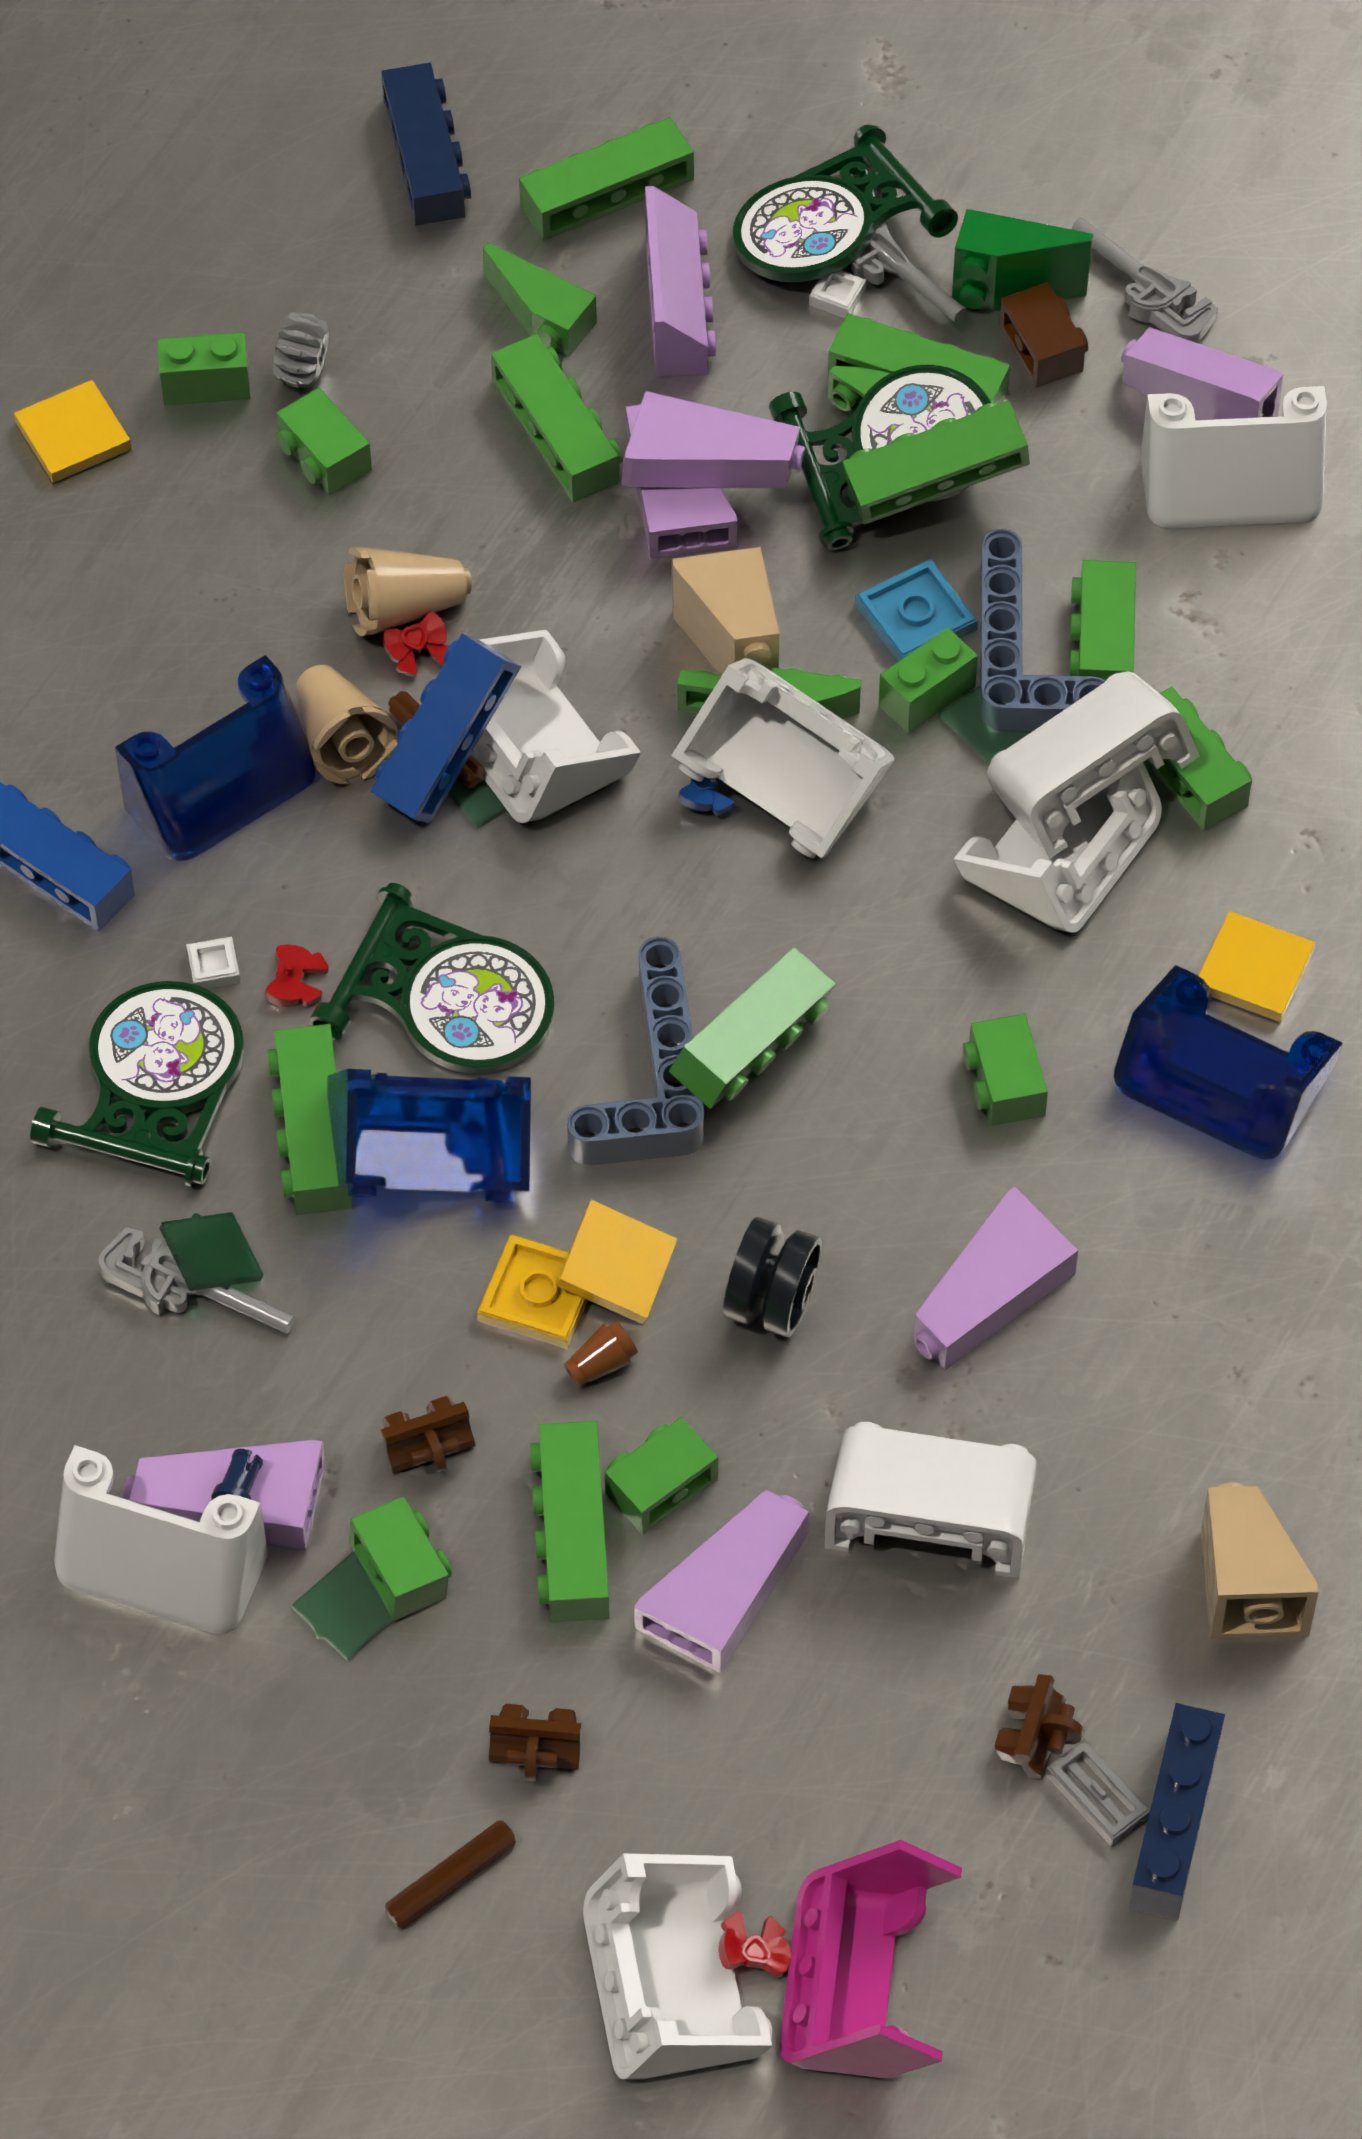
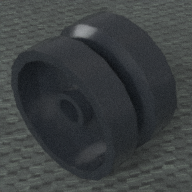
[723,1217,822,1338]

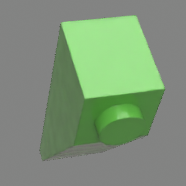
[483,242,597,357]

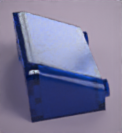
[115,655,316,861]
[1113,965,1343,1160]
[327,1069,531,1203]

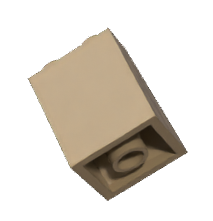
[672,547,780,675]
[1200,1482,1319,1639]

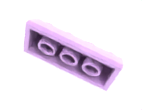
[645,186,716,377]

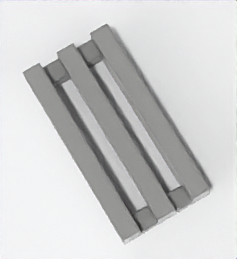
[1045,1739,1150,1847]

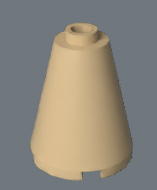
[344,546,472,637]
[296,665,398,784]

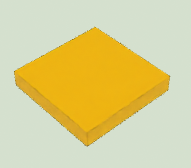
[14,380,132,483]
[1194,911,1316,1023]
[556,1199,677,1325]
[477,1234,588,1349]

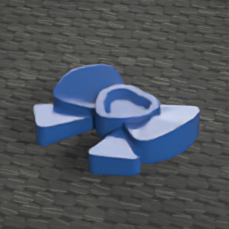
[678,777,734,815]

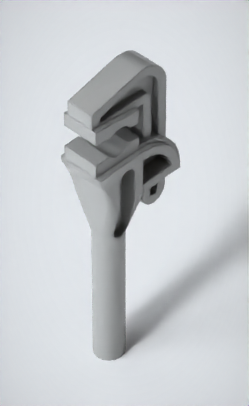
[1071,218,1218,343]
[849,223,967,323]
[98,1226,295,1334]

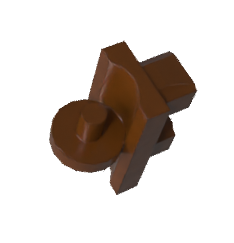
[381,1396,476,1474]
[995,1674,1084,1779]
[489,1704,581,1781]

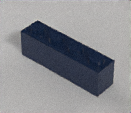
[381,62,471,226]
[1129,1703,1225,1920]

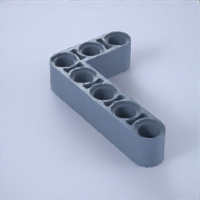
[980,529,1105,734]
[567,936,704,1165]

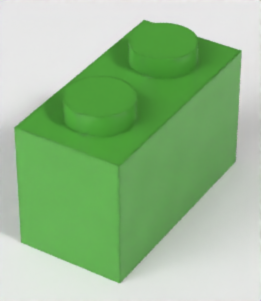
[158,332,251,406]
[275,387,372,495]
[878,627,978,734]
[963,1013,1048,1126]
[605,1417,718,1535]
[349,1496,452,1621]

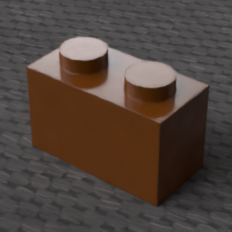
[999,282,1089,388]

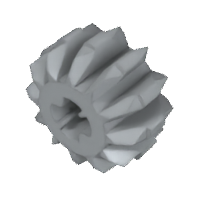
[272,312,330,388]

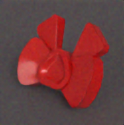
[383,612,449,677]
[265,944,329,1007]
[718,1910,791,1978]

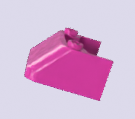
[779,1840,962,2078]

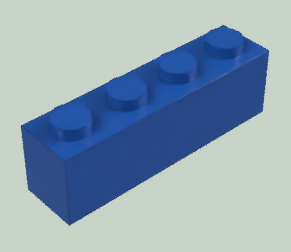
[370,634,522,823]
[0,782,135,931]

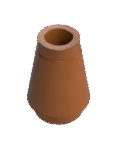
[563,1321,638,1387]

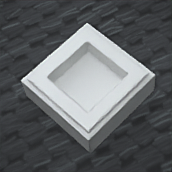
[809,270,866,318]
[186,936,240,989]

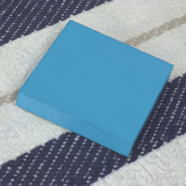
[855,559,978,662]

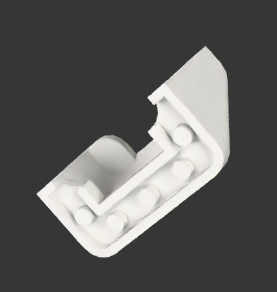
[1140,386,1327,529]
[471,630,641,823]
[671,658,895,858]
[987,671,1200,859]
[954,762,1162,933]
[824,1422,1037,1578]
[54,1445,268,1634]
[583,1853,772,2080]

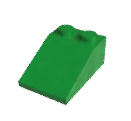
[952,209,1094,312]

